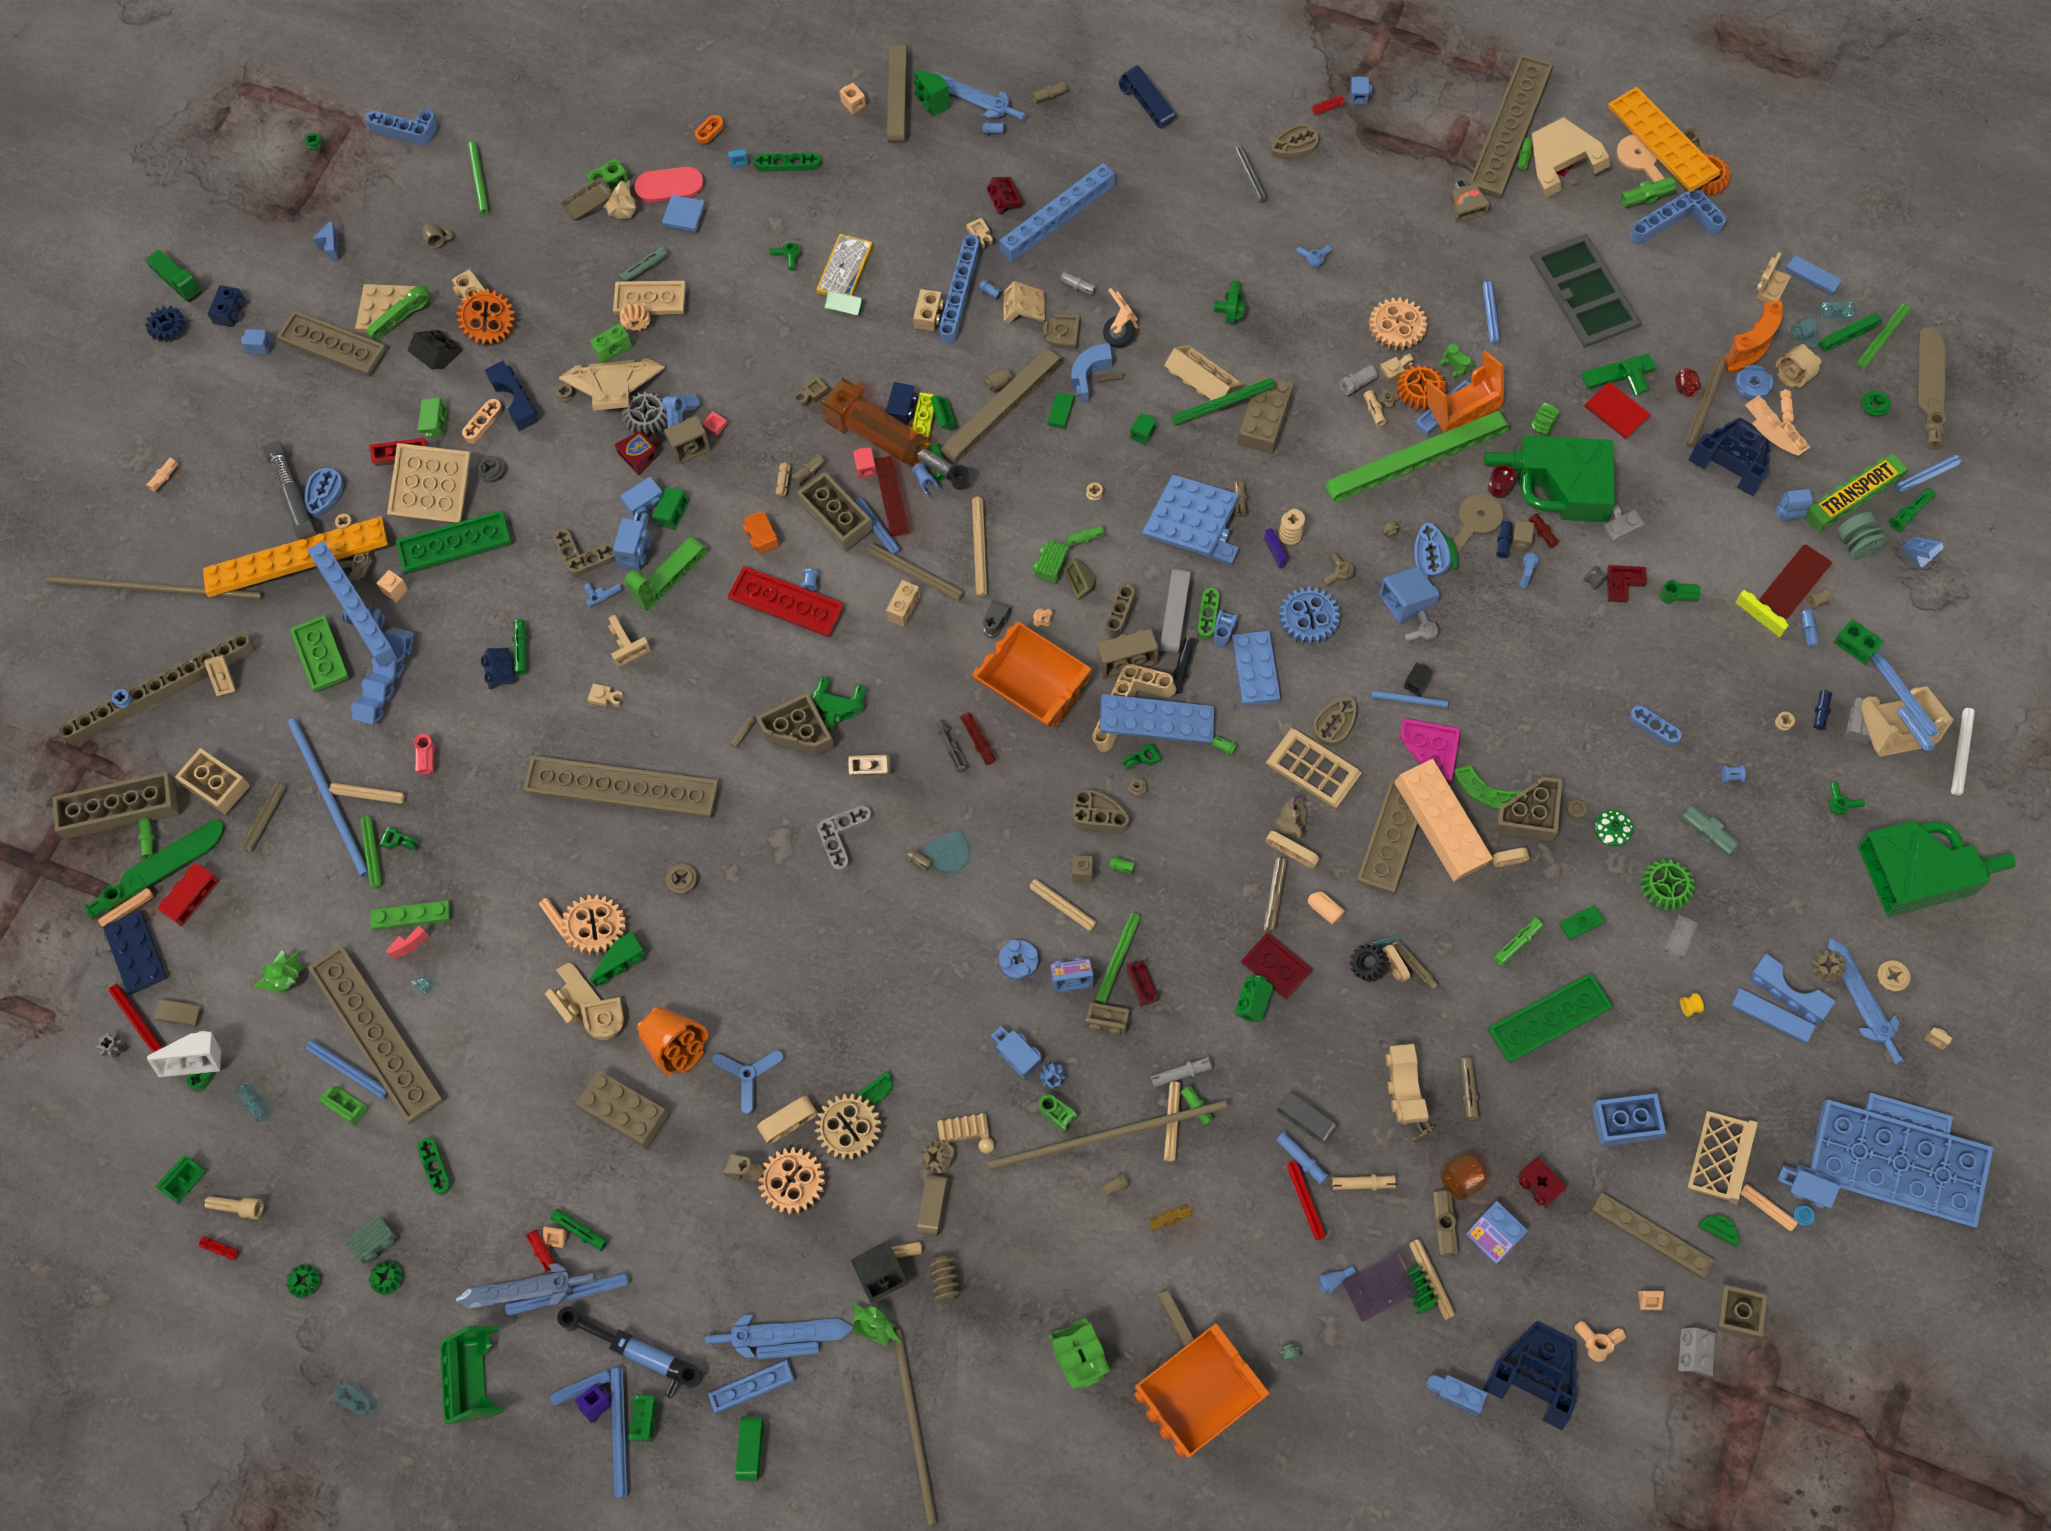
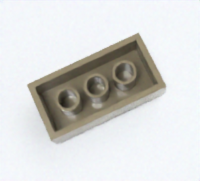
[1237,374,1294,454]
[797,472,873,551]
[575,1070,669,1150]

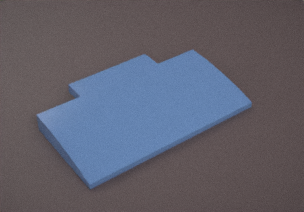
[1810,1093,1994,1228]

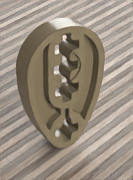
[1271,124,1318,159]
[1313,697,1356,746]

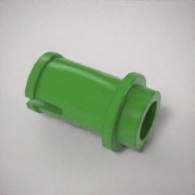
[1212,735,1238,756]
[1109,856,1135,874]

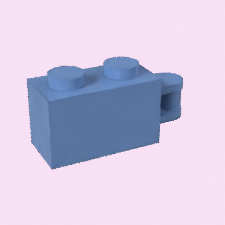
[990,1026,1041,1079]
[1777,1164,1841,1208]
[1426,1375,1488,1417]

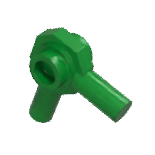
[769,242,800,271]
[1828,782,1865,815]

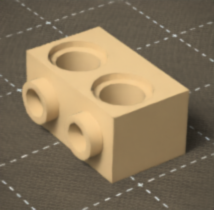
[452,269,488,311]
[913,289,945,331]
[886,580,920,627]

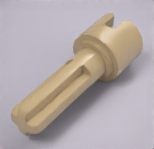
[205,1197,264,1220]

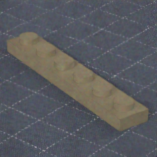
[1590,1193,1714,1279]

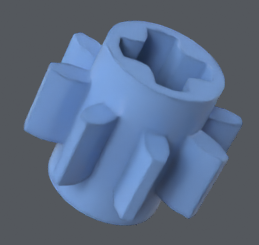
[1039,1062,1065,1089]

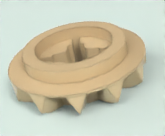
[1877,960,1910,992]

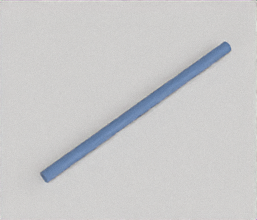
[288,718,368,877]

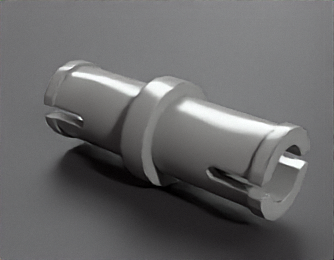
[1060,271,1096,296]

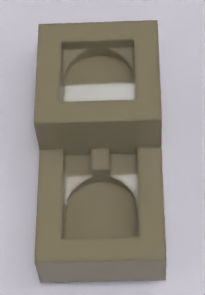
[154,1000,200,1027]

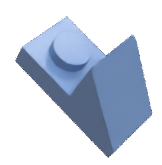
[313,222,339,261]
[1901,537,1944,567]

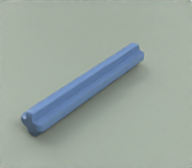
[1483,281,1500,344]
[1895,455,1961,492]
[854,497,900,555]

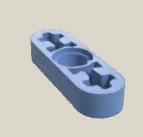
[1629,706,1682,746]

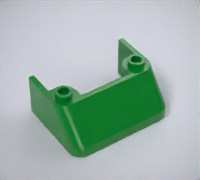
[440,1326,504,1424]

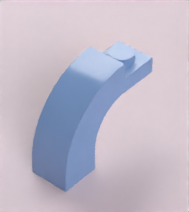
[1071,343,1112,403]

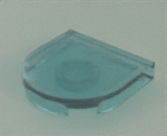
[924,830,969,874]

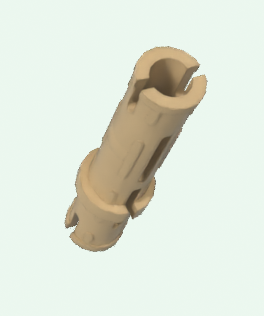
[1332,1174,1396,1191]

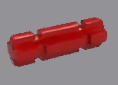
[1312,95,1345,115]
[199,1236,239,1260]

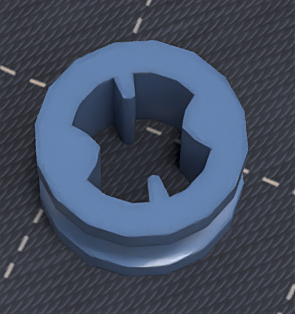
[111,689,132,708]

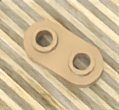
[1383,944,1410,982]

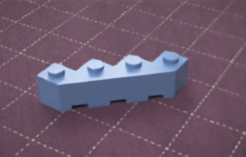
[351,627,413,725]

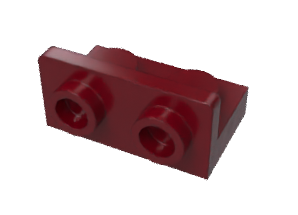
[987,177,1023,214]

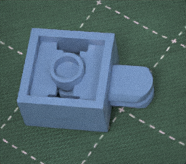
[612,511,651,571]

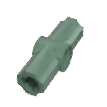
[1682,805,1740,856]

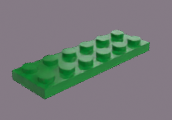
[395,510,512,574]
[1487,973,1613,1064]

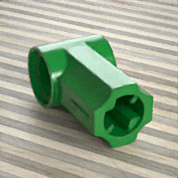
[1619,356,1650,395]
[1659,580,1700,604]

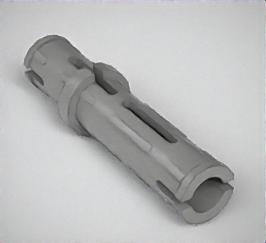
[1150,1057,1212,1088]

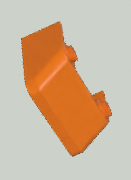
[1426,350,1504,433]

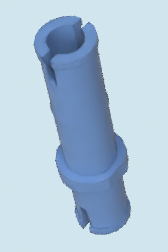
[1276,1132,1329,1185]

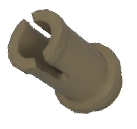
[906,849,932,871]
[1100,1175,1128,1197]

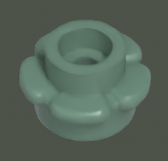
[1280,1344,1301,1362]

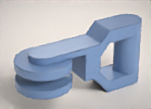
[1520,553,1539,589]

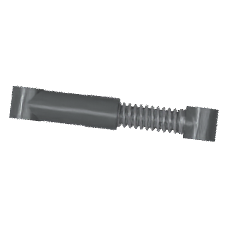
[262,440,317,540]

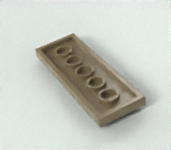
[276,310,386,376]
[1356,777,1418,895]

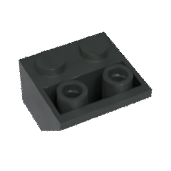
[407,330,463,370]
[851,1241,909,1303]

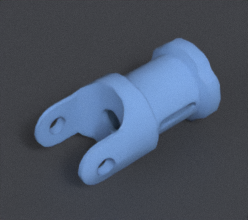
[912,462,939,496]

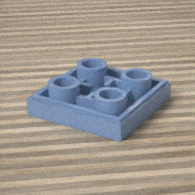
[662,195,705,232]

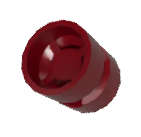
[1488,465,1516,498]

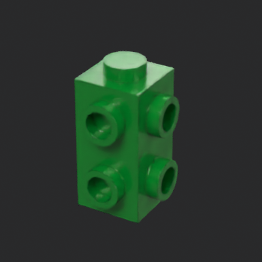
[1234,975,1273,1022]

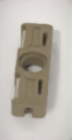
[1158,1290,1194,1347]

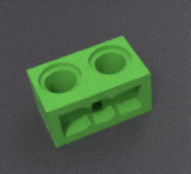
[586,158,629,192]

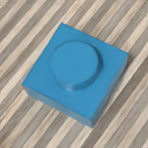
[728,149,748,168]

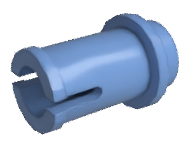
[983,121,1003,135]
[979,280,1002,300]

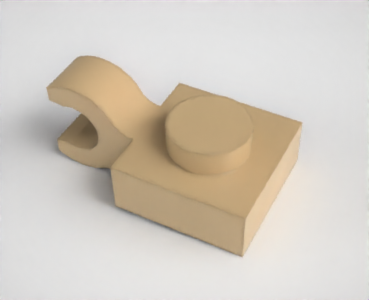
[1380,354,1414,381]

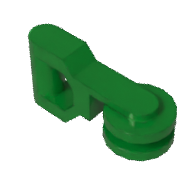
[1122,743,1162,770]
[378,827,418,850]

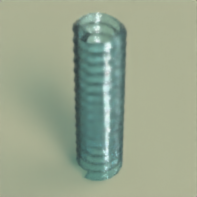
[1369,934,1400,947]

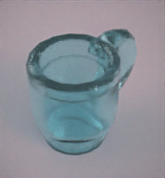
[1791,317,1819,348]

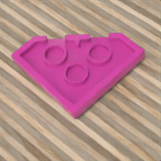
[1400,718,1460,784]

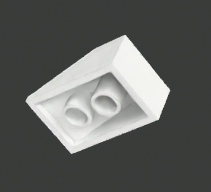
[147,1031,221,1077]

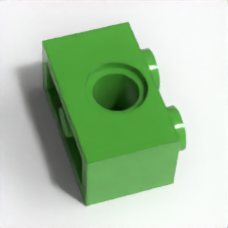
[589,323,632,363]

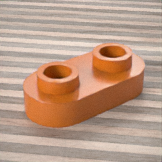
[695,115,724,144]

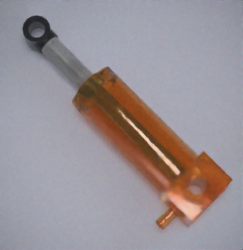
[821,378,969,490]

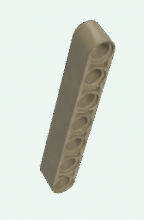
[887,44,907,142]

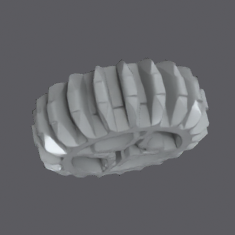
[622,390,667,438]

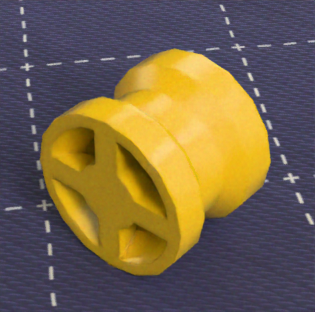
[1680,993,1704,1017]

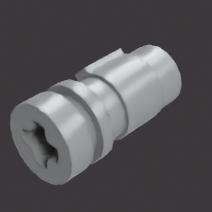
[1339,365,1378,396]

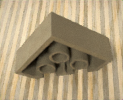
[756,693,834,756]
[1495,777,1563,842]

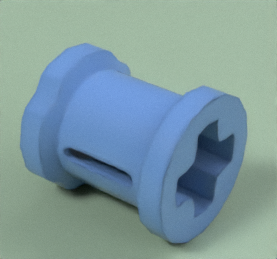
[800,568,819,592]
[1721,765,1746,783]

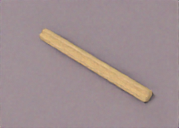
[972,496,987,597]

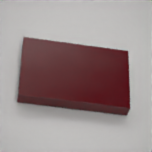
[1241,933,1313,1000]

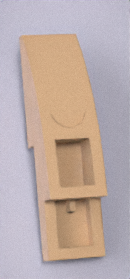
[1745,395,1810,456]

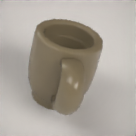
[423,223,454,249]

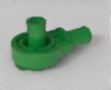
[1214,280,1245,324]

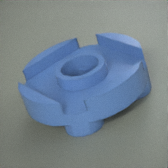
[1735,365,1773,400]
[999,940,1038,980]

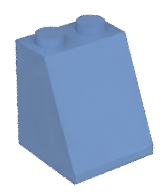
[1379,567,1439,624]

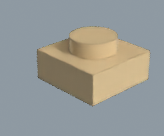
[1924,1027,1952,1050]

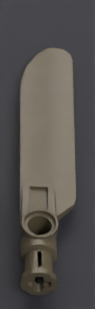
[1918,327,1947,450]

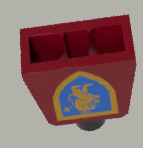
[614,431,661,476]

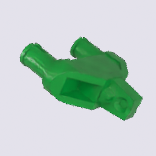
[811,676,867,732]

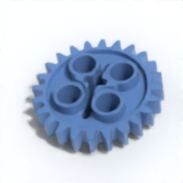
[1279,587,1340,645]

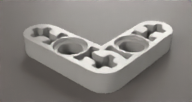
[817,806,872,872]

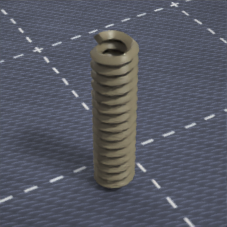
[1096,372,1124,383]

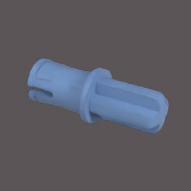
[1800,610,1818,647]

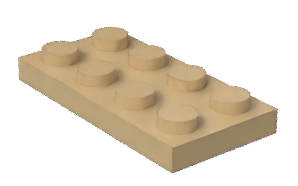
[613,281,686,315]

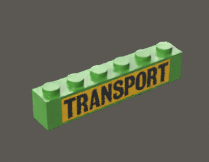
[1804,454,1908,534]

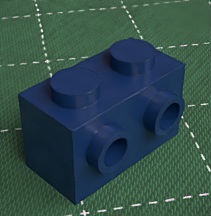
[208,285,245,327]

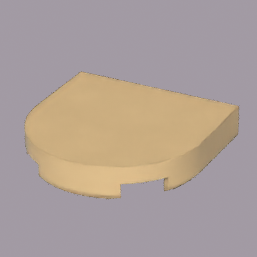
[580,997,624,1040]

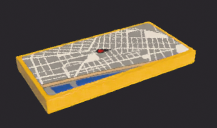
[816,234,873,296]

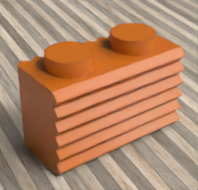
[742,510,779,555]

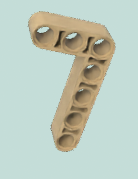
[1092,664,1176,752]

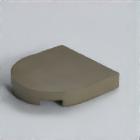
[1043,314,1080,349]

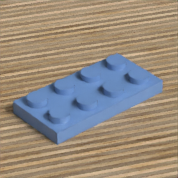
[1232,631,1280,706]

